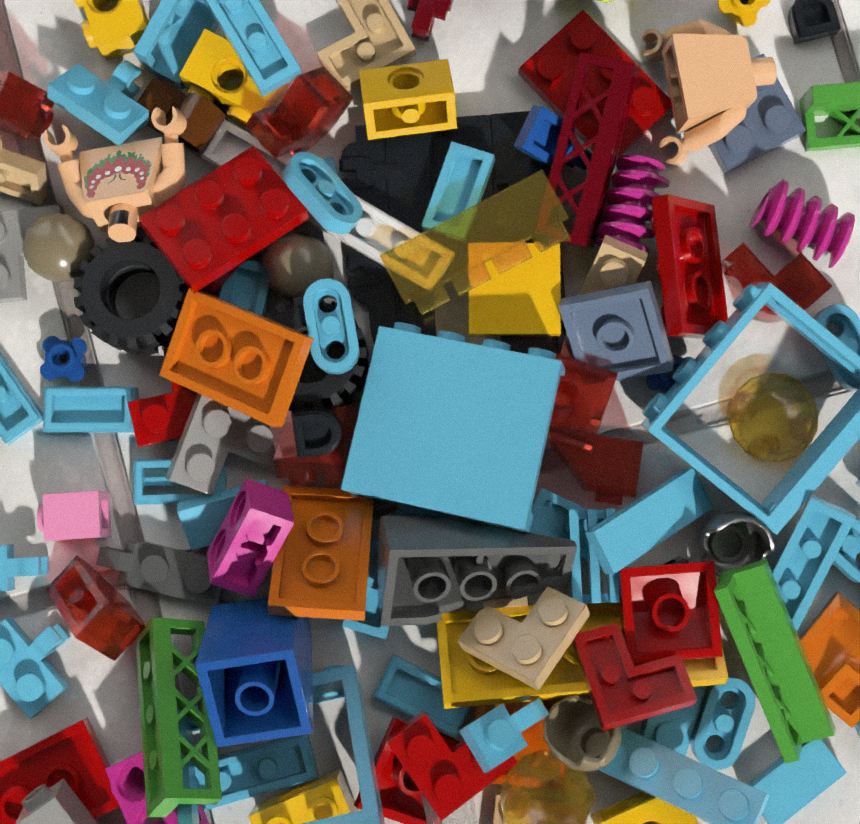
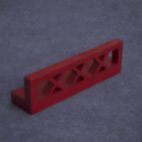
[535,52,640,248]

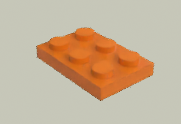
[159,288,314,427]
[268,485,374,621]

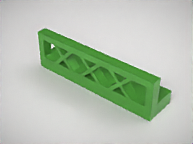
[799,82,860,152]
[714,559,836,764]
[135,617,222,817]

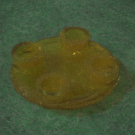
[727,373,819,462]
[500,750,596,824]

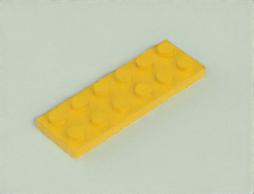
[437,603,728,709]

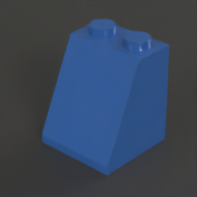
[195,597,313,747]

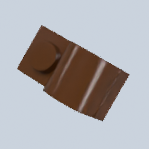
[137,76,229,159]

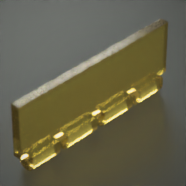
[380,170,569,315]

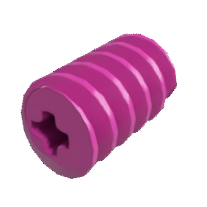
[595,154,670,255]
[749,179,855,268]

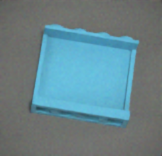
[341,322,566,533]

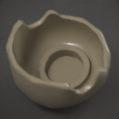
[22,213,96,282]
[262,231,334,304]
[543,694,622,771]

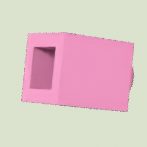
[37,491,111,541]

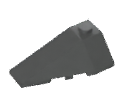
[377,515,577,626]

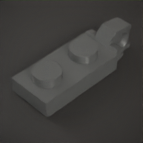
[96,541,224,606]

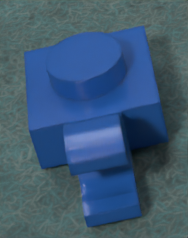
[513,105,592,171]

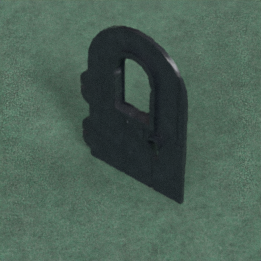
[339,109,566,360]

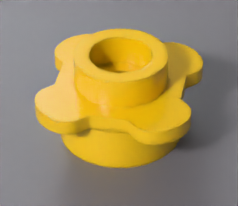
[717,0,770,27]

